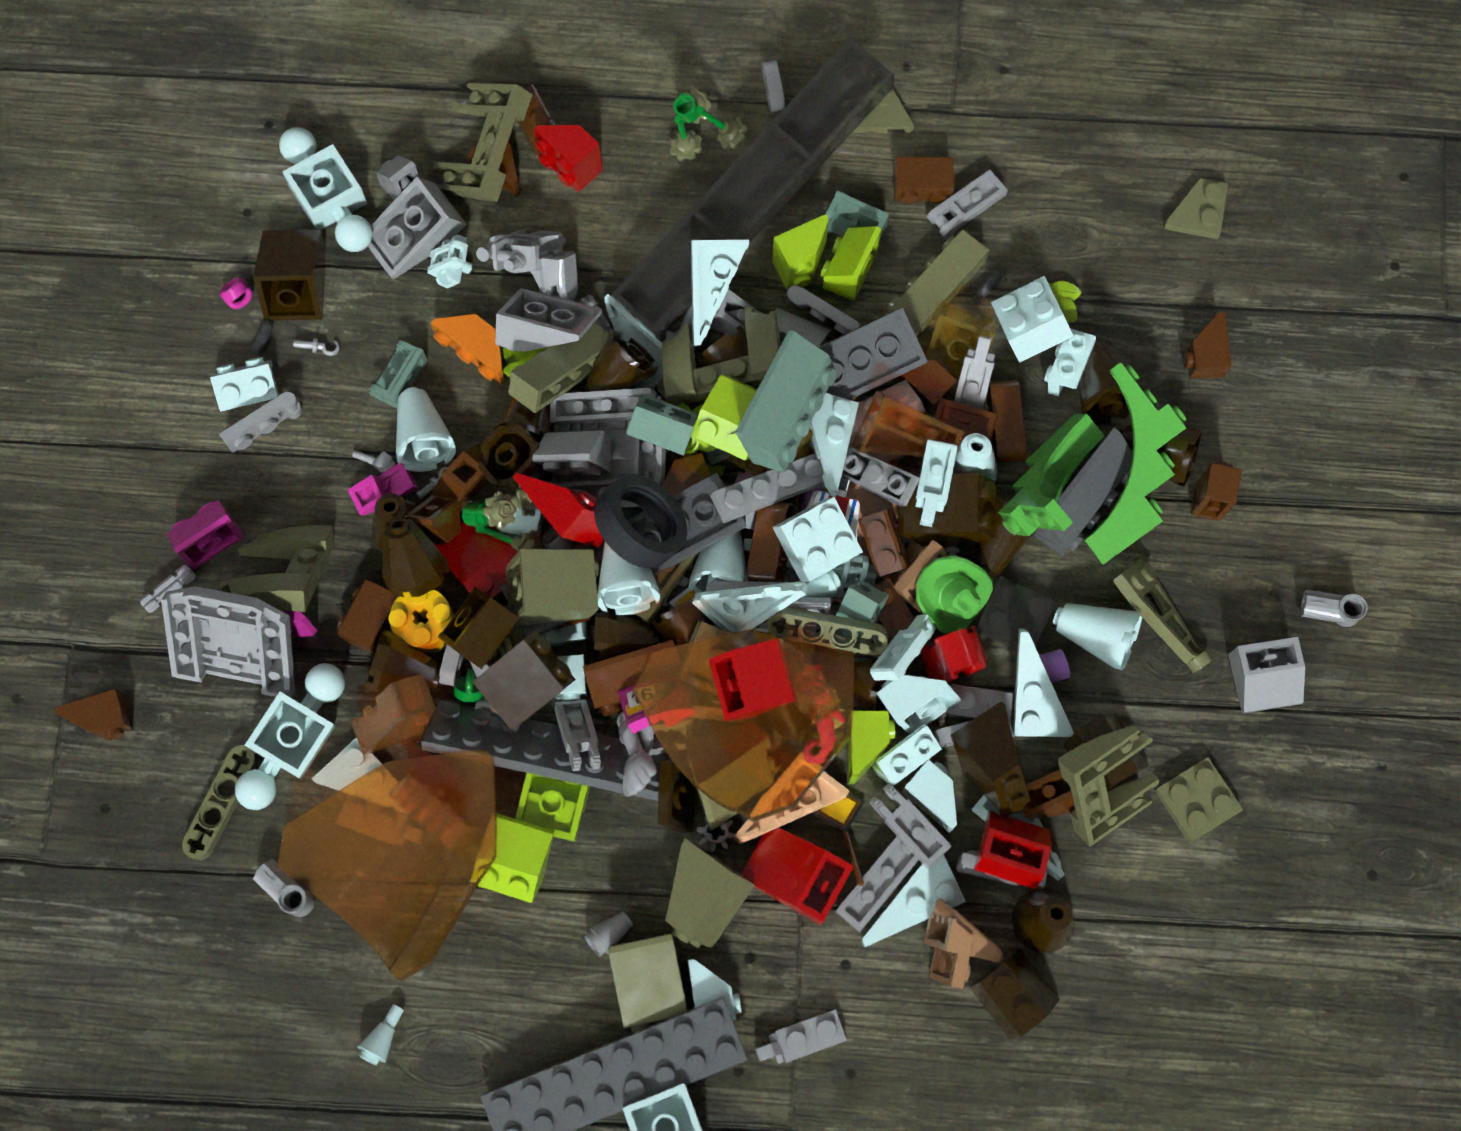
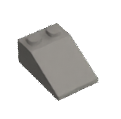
[368,177,467,279]
[495,288,602,352]

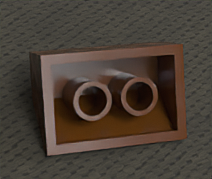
[582,640,680,716]

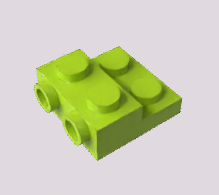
[515,773,590,842]

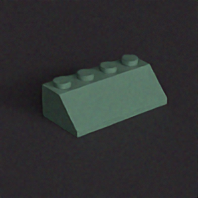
[735,330,836,473]

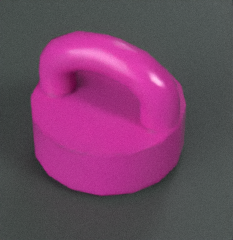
[219,277,253,309]

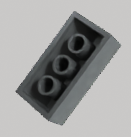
[1034,428,1133,557]

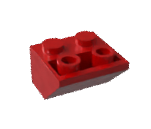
[534,125,603,193]
[708,638,797,721]
[974,810,1051,889]

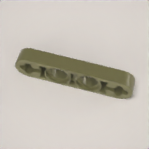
[767,607,888,655]
[182,745,258,860]

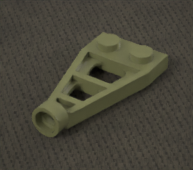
[1113,558,1213,673]

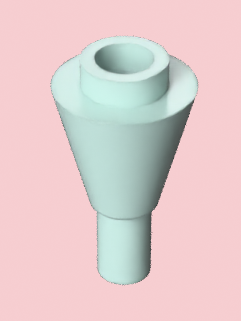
[357,1004,404,1065]

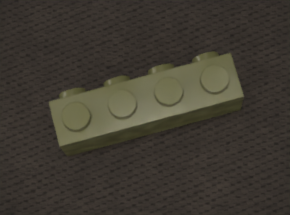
[508,323,611,413]

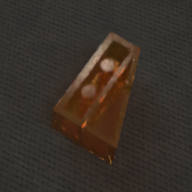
[851,391,965,458]
[351,674,435,755]

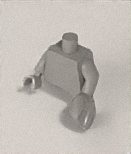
[617,712,695,797]

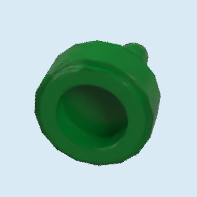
[453,668,483,702]

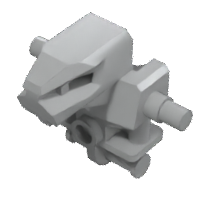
[476,230,578,302]

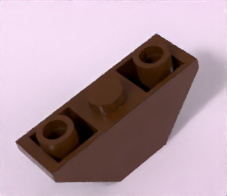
[430,441,489,511]

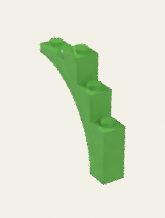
[1084,362,1187,565]
[998,414,1105,536]

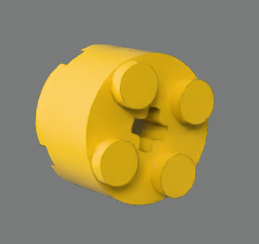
[388,589,454,654]

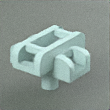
[427,235,472,288]
[832,555,877,598]

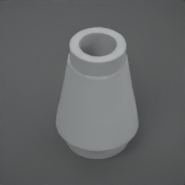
[584,911,633,957]

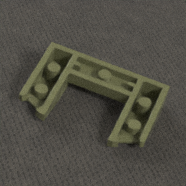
[433,83,532,202]
[662,307,781,406]
[220,525,334,612]
[1058,725,1159,847]

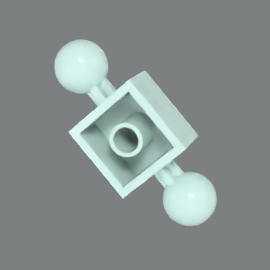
[279,127,373,252]
[235,663,345,810]

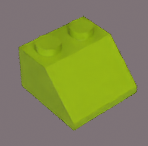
[772,214,829,291]
[820,226,882,302]
[691,374,757,461]
[847,711,895,784]
[472,813,555,903]

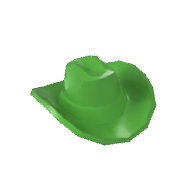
[916,555,993,635]

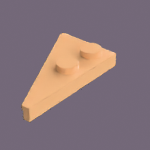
[734,755,849,844]

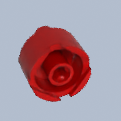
[920,626,988,683]

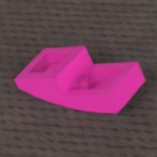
[348,463,419,516]

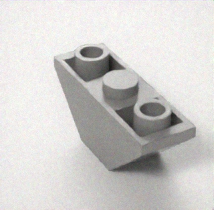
[841,447,920,506]

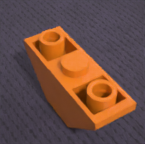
[431,314,505,384]

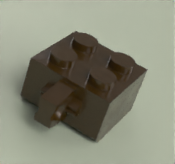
[437,586,519,669]

